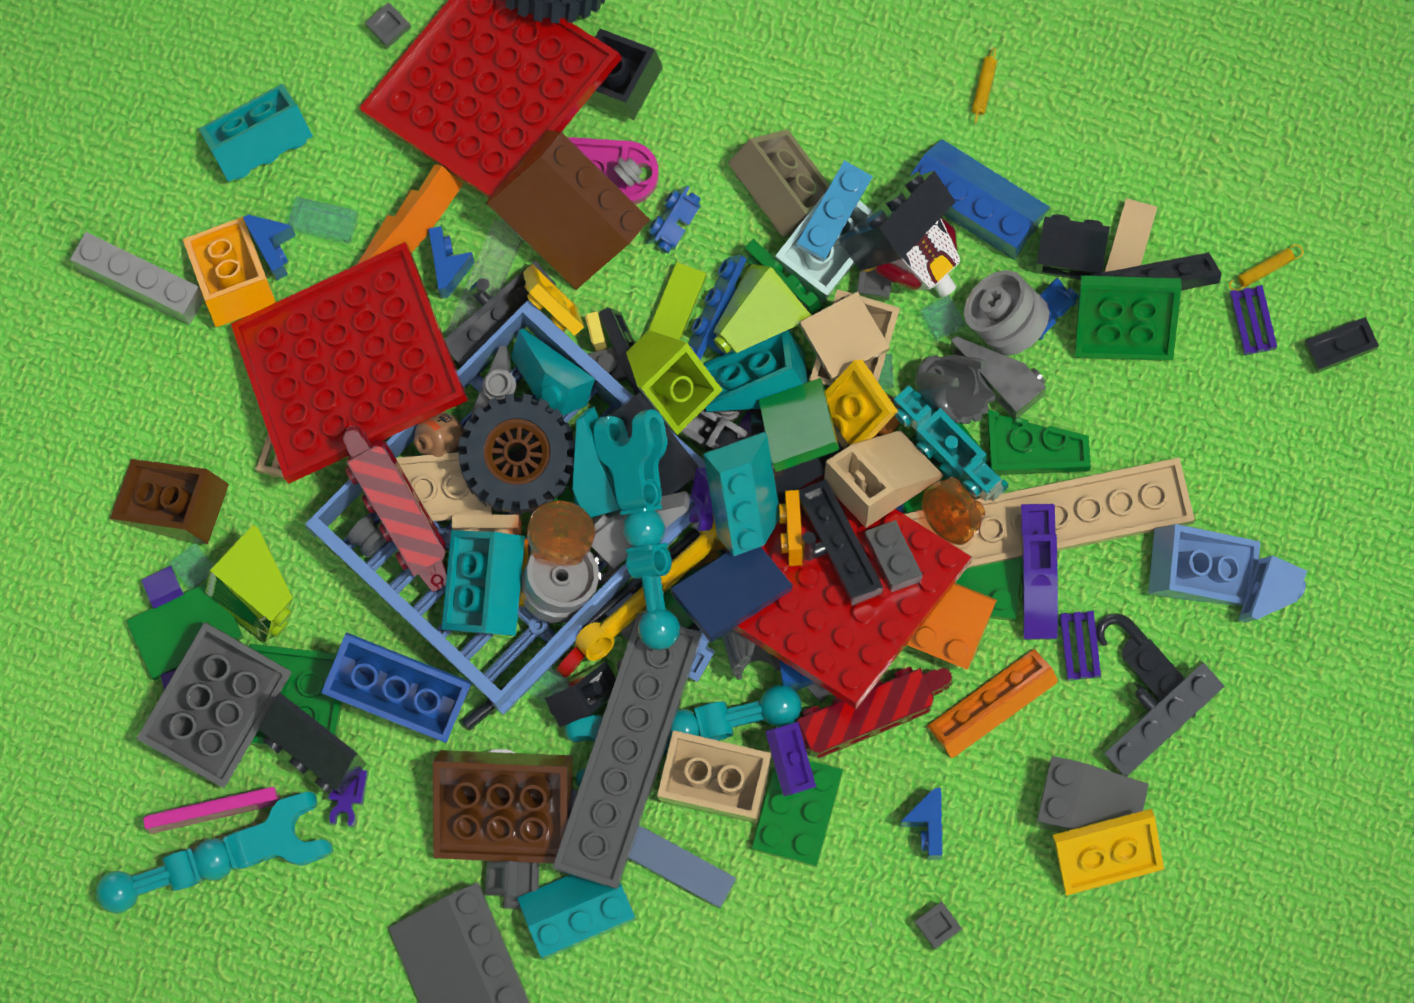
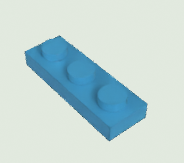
[796,160,873,262]

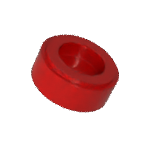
[556,646,586,678]

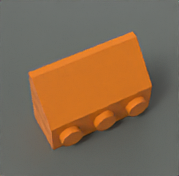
[907,583,997,670]

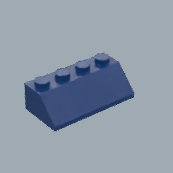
[910,139,1050,260]
[321,632,471,743]

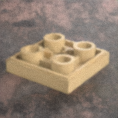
[799,292,890,381]

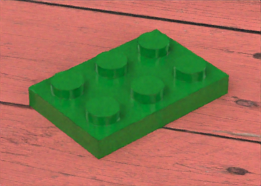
[752,760,843,868]

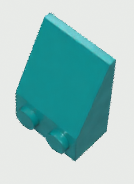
[703,329,809,412]

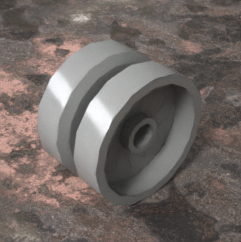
[964,270,1050,356]
[520,539,599,623]

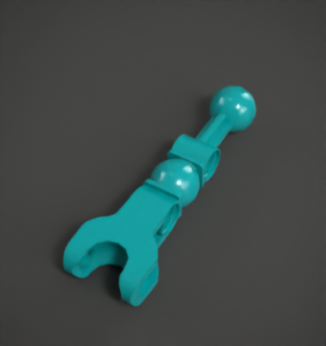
[594,409,680,650]
[564,685,801,788]
[96,792,334,914]

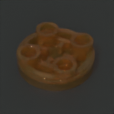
[922,477,985,545]
[527,501,595,566]

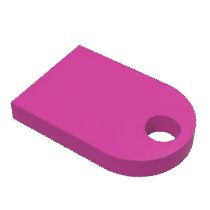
[567,137,659,205]

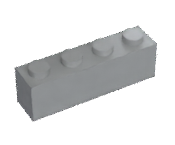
[70,232,204,325]

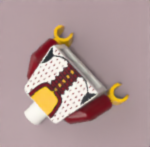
[863,217,960,297]

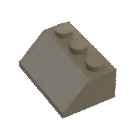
[728,129,830,238]

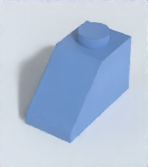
[1238,555,1307,623]

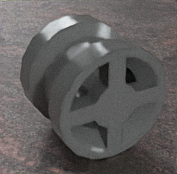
[347,515,386,557]

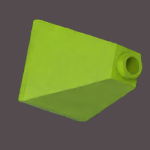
[713,264,812,354]

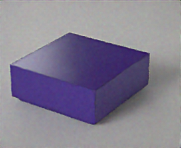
[141,566,184,609]

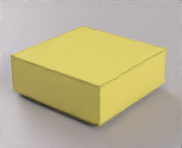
[585,311,608,352]

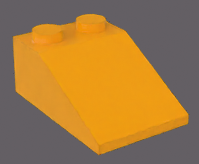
[183,217,276,327]

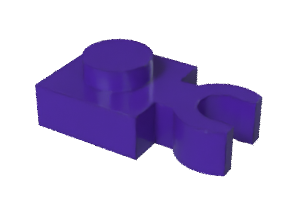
[689,467,713,531]
[329,770,369,828]

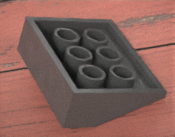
[137,621,292,788]
[388,882,531,1003]

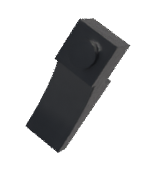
[678,408,754,452]

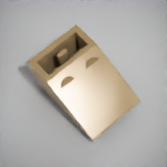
[824,430,943,528]

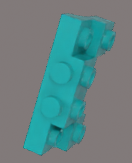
[894,386,1009,502]

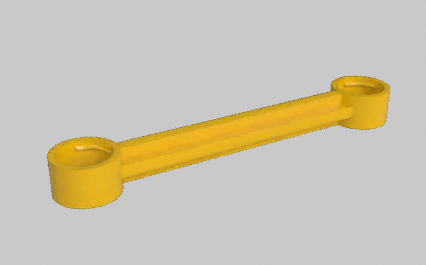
[575,514,726,661]

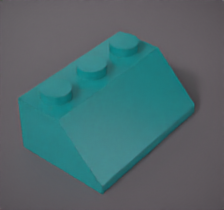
[199,84,313,182]
[703,432,780,556]
[442,530,525,636]
[517,875,636,960]

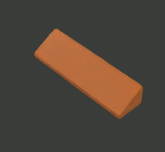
[927,649,1058,758]

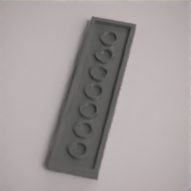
[553,613,703,890]

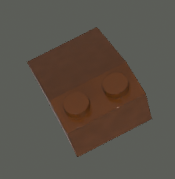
[110,459,229,544]

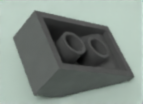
[1035,756,1149,833]

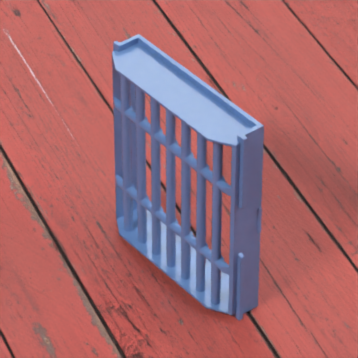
[305,300,705,716]

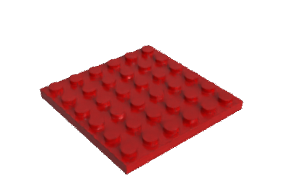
[359,0,622,198]
[231,242,468,484]
[728,465,972,709]

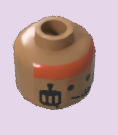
[414,413,464,457]

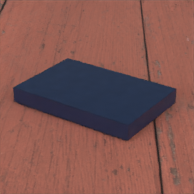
[671,546,793,643]

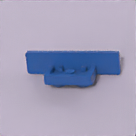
[688,255,747,360]

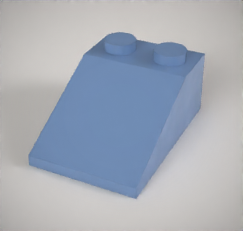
[1148,524,1260,606]

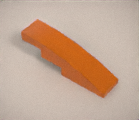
[357,164,463,264]

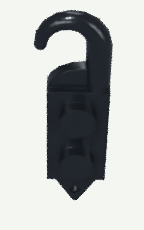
[1096,613,1196,718]

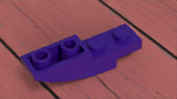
[1021,504,1058,640]

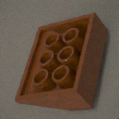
[485,130,650,290]
[433,750,573,864]

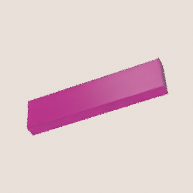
[143,787,281,834]

